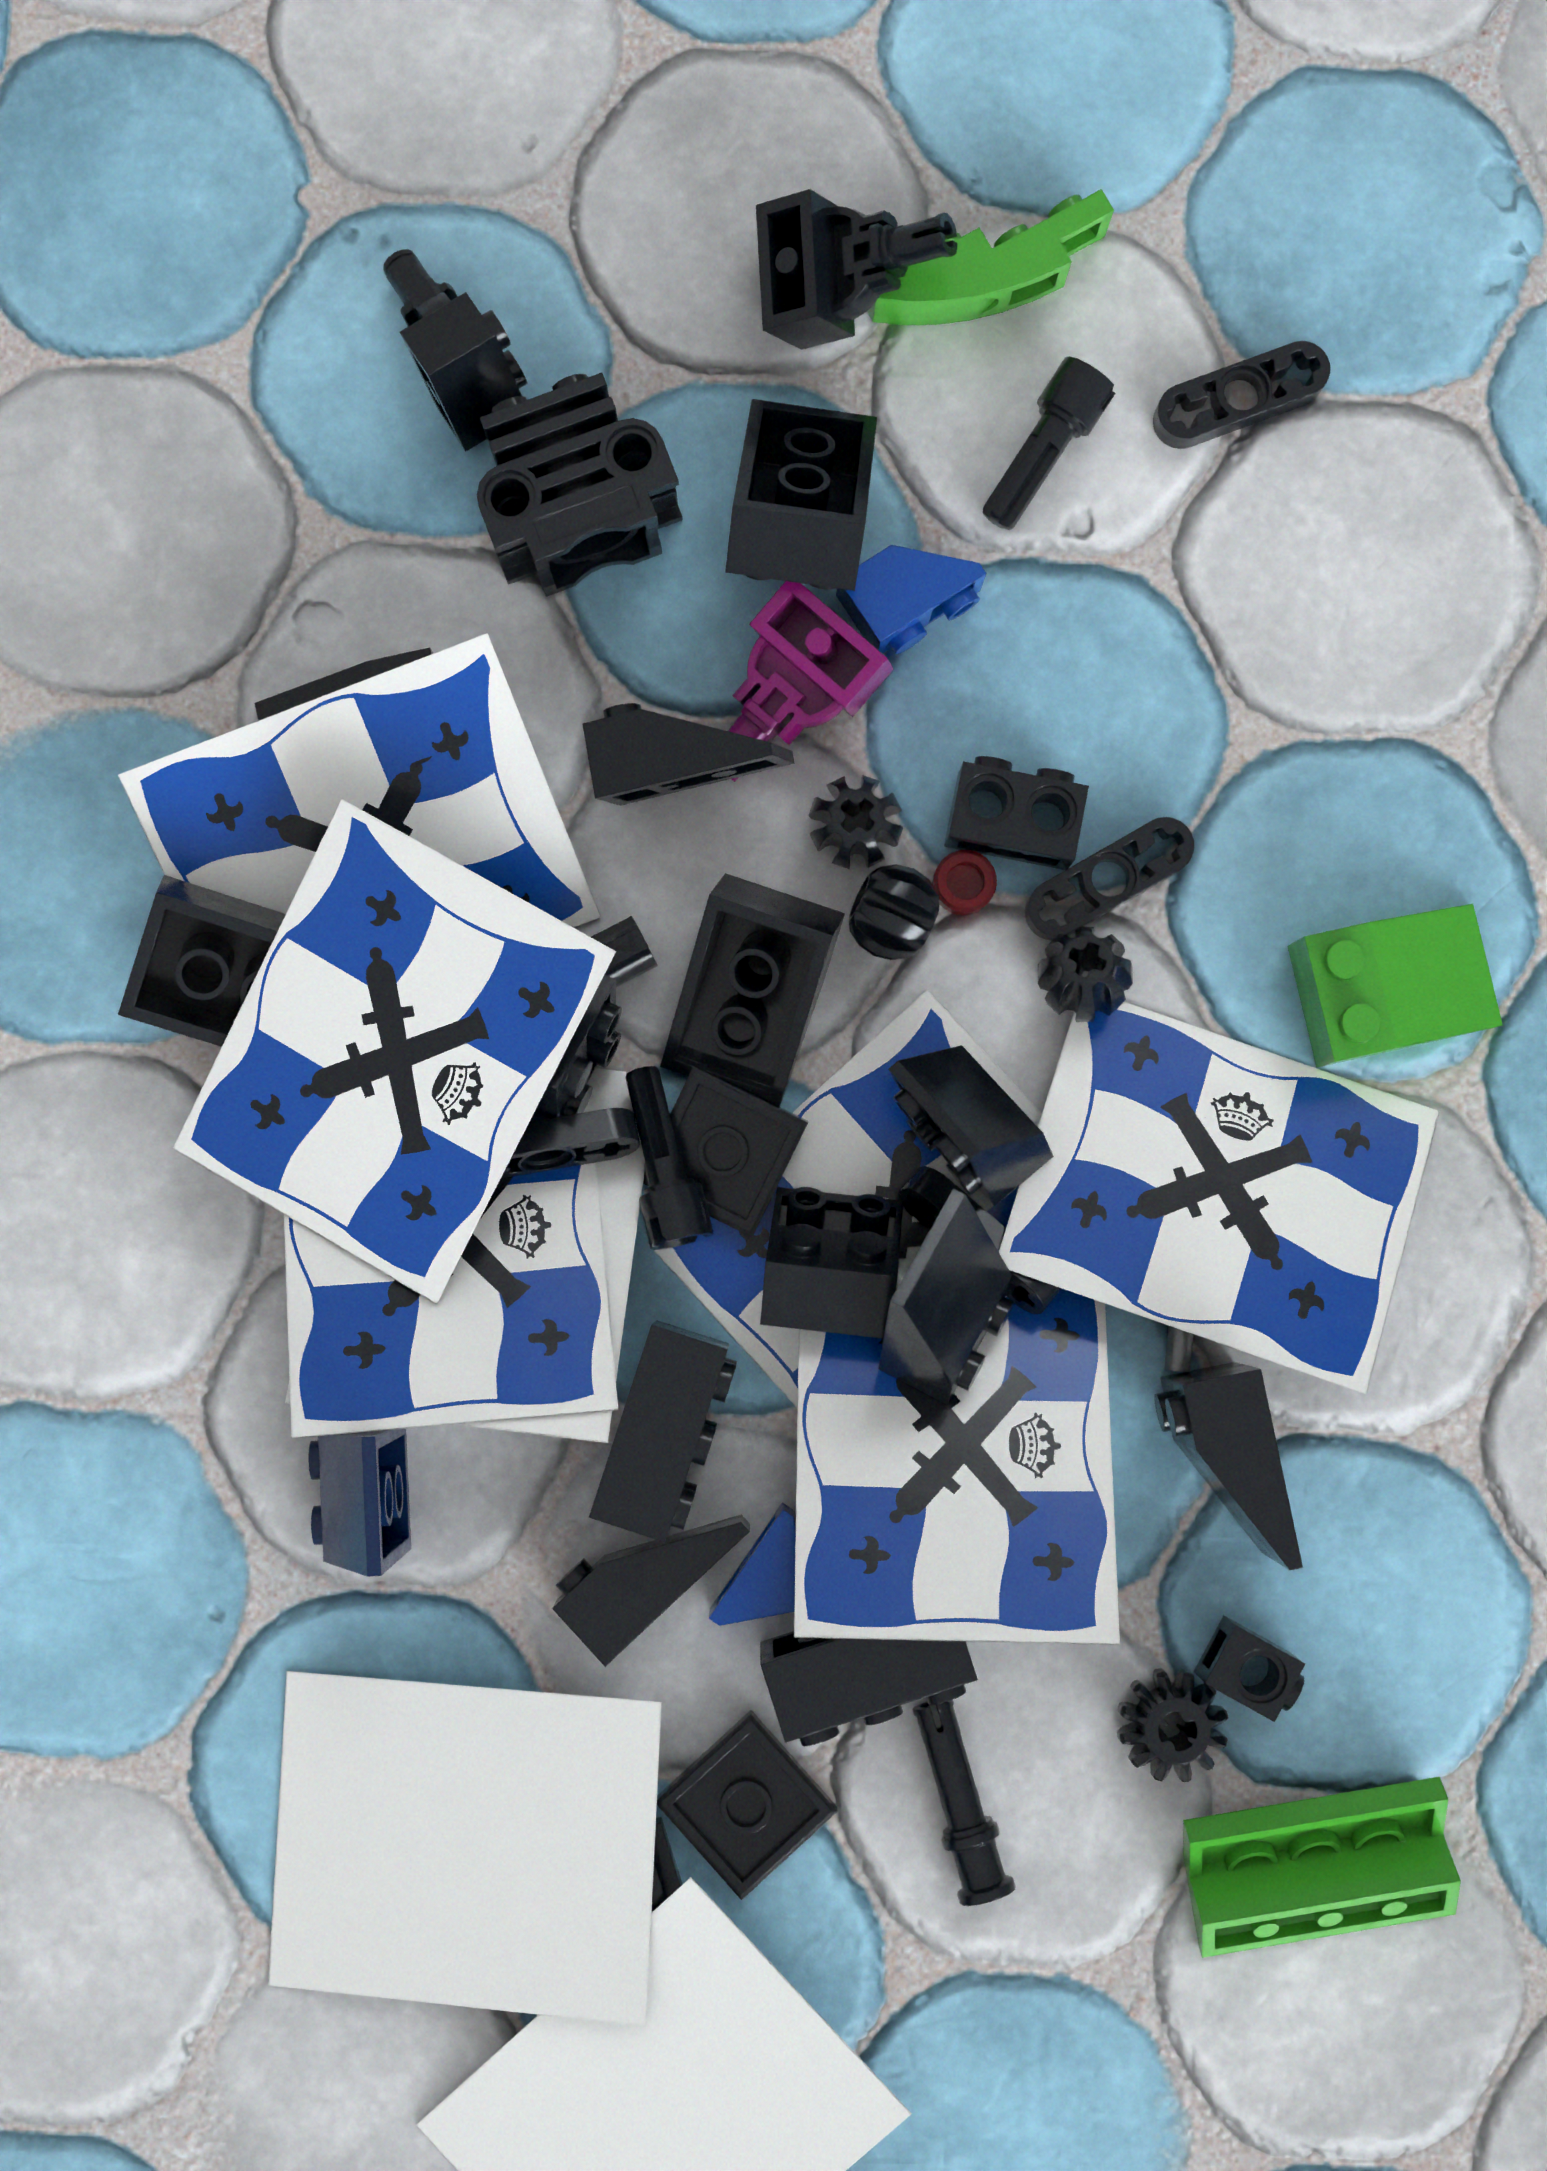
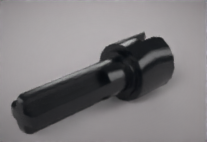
[983,356,1116,530]
[625,1066,714,1250]

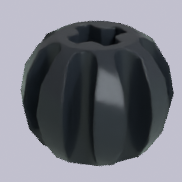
[808,775,903,869]
[849,864,940,960]
[1038,927,1133,1022]

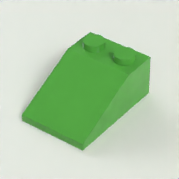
[1287,904,1503,1068]

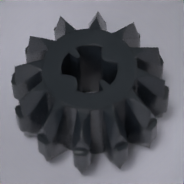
[1117,1668,1228,1782]

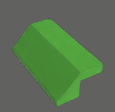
[1183,1776,1461,1958]

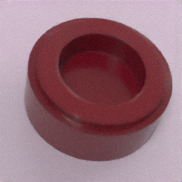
[932,850,997,915]

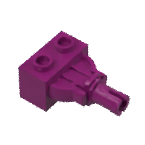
[728,581,894,782]

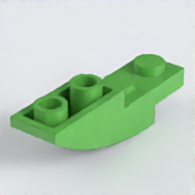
[867,189,1114,325]

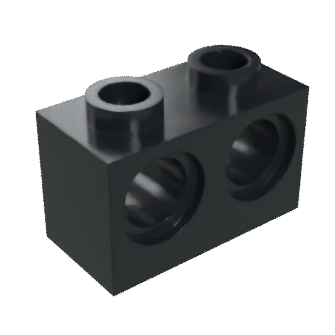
[944,756,1089,870]

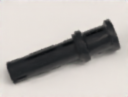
[912,1700,1016,1906]

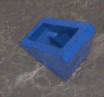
[709,1502,796,1626]

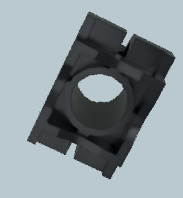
[477,373,683,597]

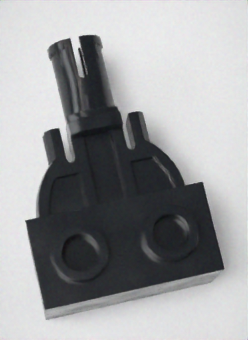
[756,189,957,350]
[383,249,528,452]

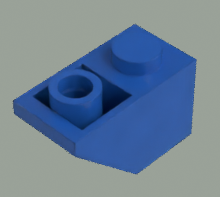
[836,545,986,654]

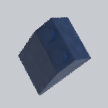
[308,1429,411,1577]

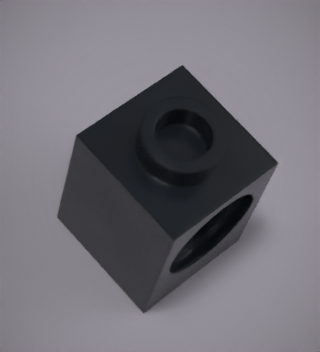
[1193,1615,1305,1722]

